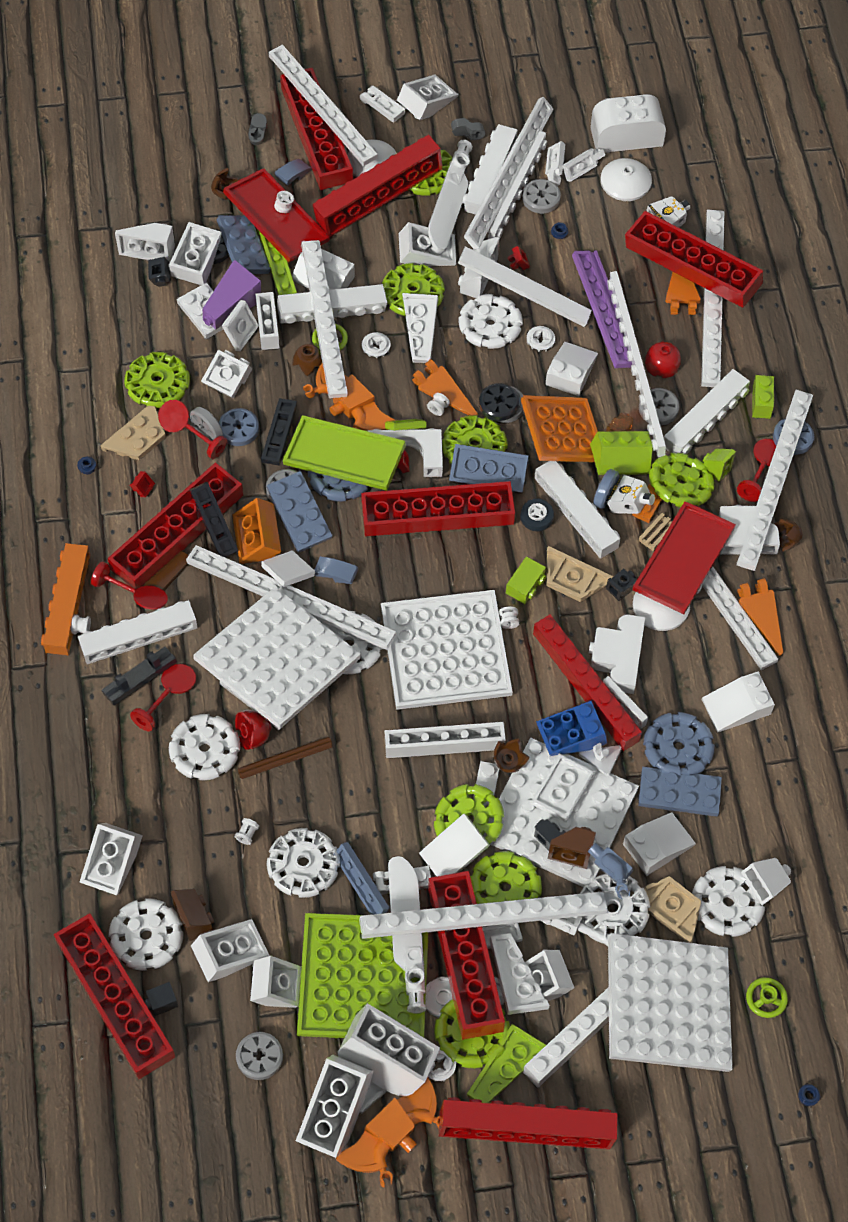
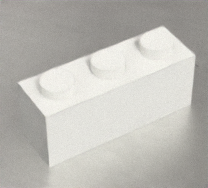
[255,292,279,350]

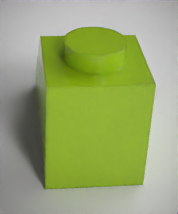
[703,449,736,482]

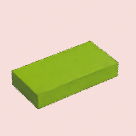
[385,419,426,431]

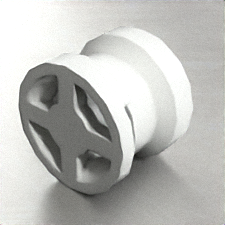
[274,191,294,213]
[427,393,450,416]
[499,606,519,629]
[71,615,91,634]

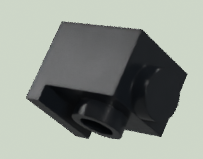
[148,257,171,287]
[606,569,636,601]
[534,819,566,851]

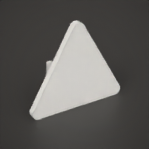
[579,743,622,776]

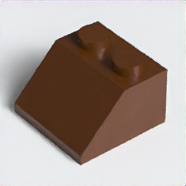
[548,827,596,869]
[171,889,214,941]

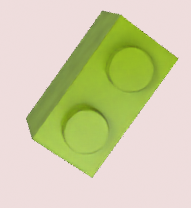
[752,375,774,419]
[506,556,546,604]

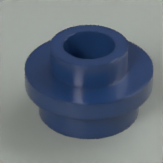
[551,222,568,239]
[77,456,96,475]
[798,1084,820,1106]

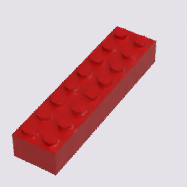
[280,67,353,190]
[313,134,443,237]
[625,211,763,308]
[107,462,243,589]
[361,481,515,536]
[428,871,505,1040]
[53,913,175,1080]
[438,1097,617,1150]

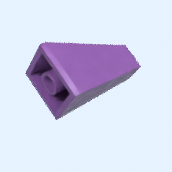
[202,260,261,330]

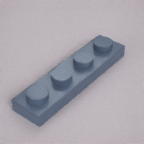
[334,842,389,915]

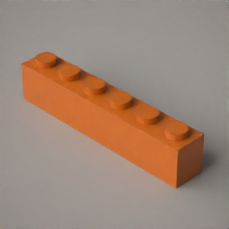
[41,543,90,656]

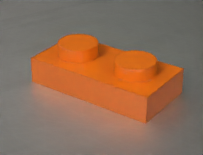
[632,484,662,523]

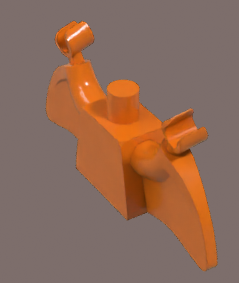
[303,363,396,431]
[336,1077,439,1188]

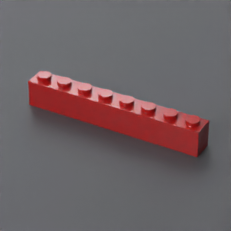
[533,614,642,751]

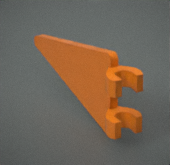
[665,272,701,315]
[412,359,478,416]
[737,578,783,656]

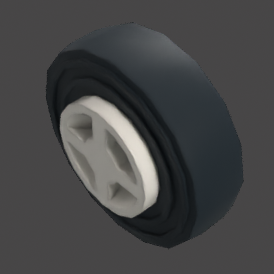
[520,499,554,531]

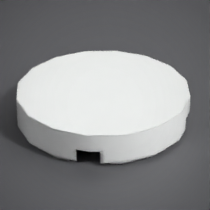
[425,977,453,1018]

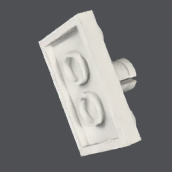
[177,283,223,339]

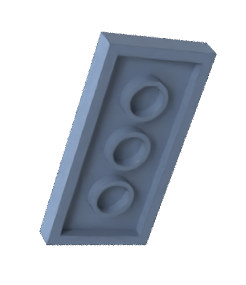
[217,215,270,274]
[449,444,529,493]
[266,471,332,553]
[638,767,722,817]

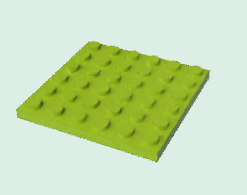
[297,913,428,1038]

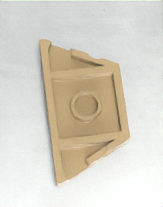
[100,406,166,460]
[546,546,613,602]
[630,876,701,943]

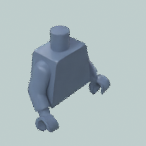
[588,843,634,900]

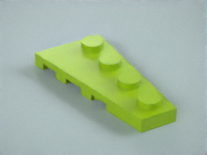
[467,1024,546,1103]

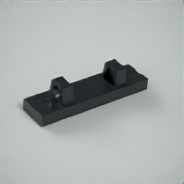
[261,398,297,466]
[190,482,238,557]
[102,646,177,706]

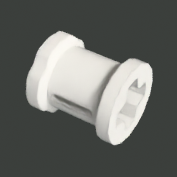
[235,818,259,845]

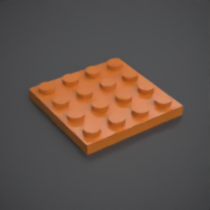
[521,395,598,462]

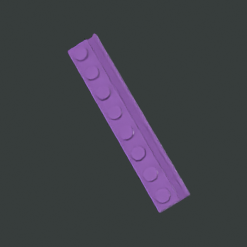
[572,251,632,368]

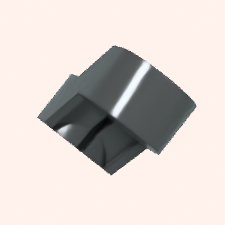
[249,113,267,145]
[451,118,485,141]

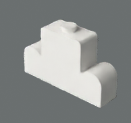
[719,505,780,554]
[589,615,645,694]

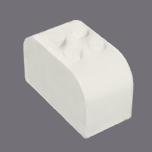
[591,95,666,153]
[338,1003,440,1096]
[296,1055,373,1158]

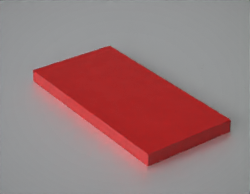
[223,168,330,262]
[633,501,736,614]

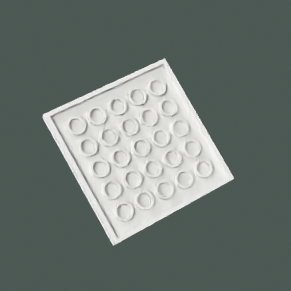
[194,587,361,729]
[381,590,513,710]
[483,737,639,887]
[608,933,732,1072]

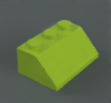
[590,431,653,475]

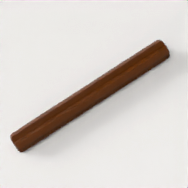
[238,737,332,779]

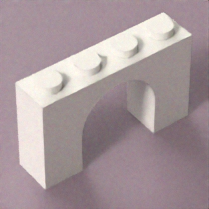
[368,428,443,477]

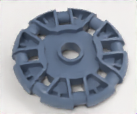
[308,471,368,502]
[643,712,715,777]

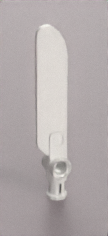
[428,140,473,250]
[388,856,426,1013]

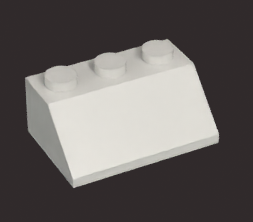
[458,237,499,298]
[292,249,355,290]

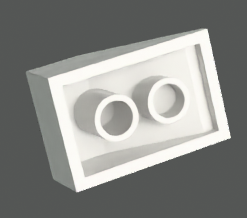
[397,75,458,120]
[169,222,222,285]
[399,222,456,266]
[115,223,175,262]
[546,342,598,396]
[702,671,775,733]
[623,812,696,876]
[80,823,143,895]
[191,919,269,982]

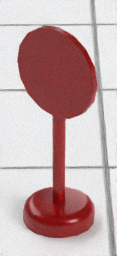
[158,400,227,460]
[737,439,776,502]
[91,561,168,610]
[130,664,196,732]

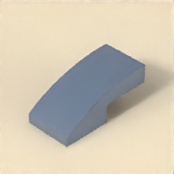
[275,159,312,185]
[315,556,358,584]

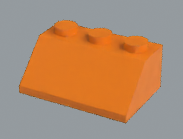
[232,498,281,564]

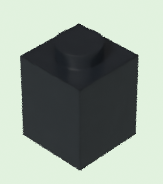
[144,982,179,1016]

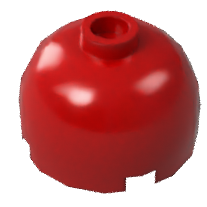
[645,341,681,378]
[235,710,271,750]

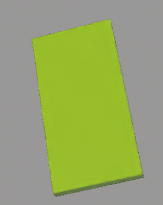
[283,415,406,491]

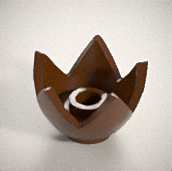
[211,168,240,200]
[292,344,322,376]
[774,518,803,552]
[493,739,530,773]

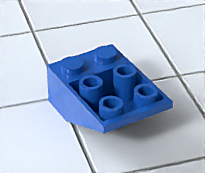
[536,701,607,756]

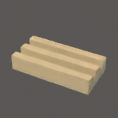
[639,513,672,551]

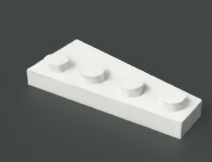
[402,293,438,363]
[490,934,550,1015]

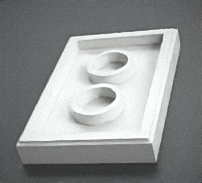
[531,753,594,822]
[419,814,490,876]

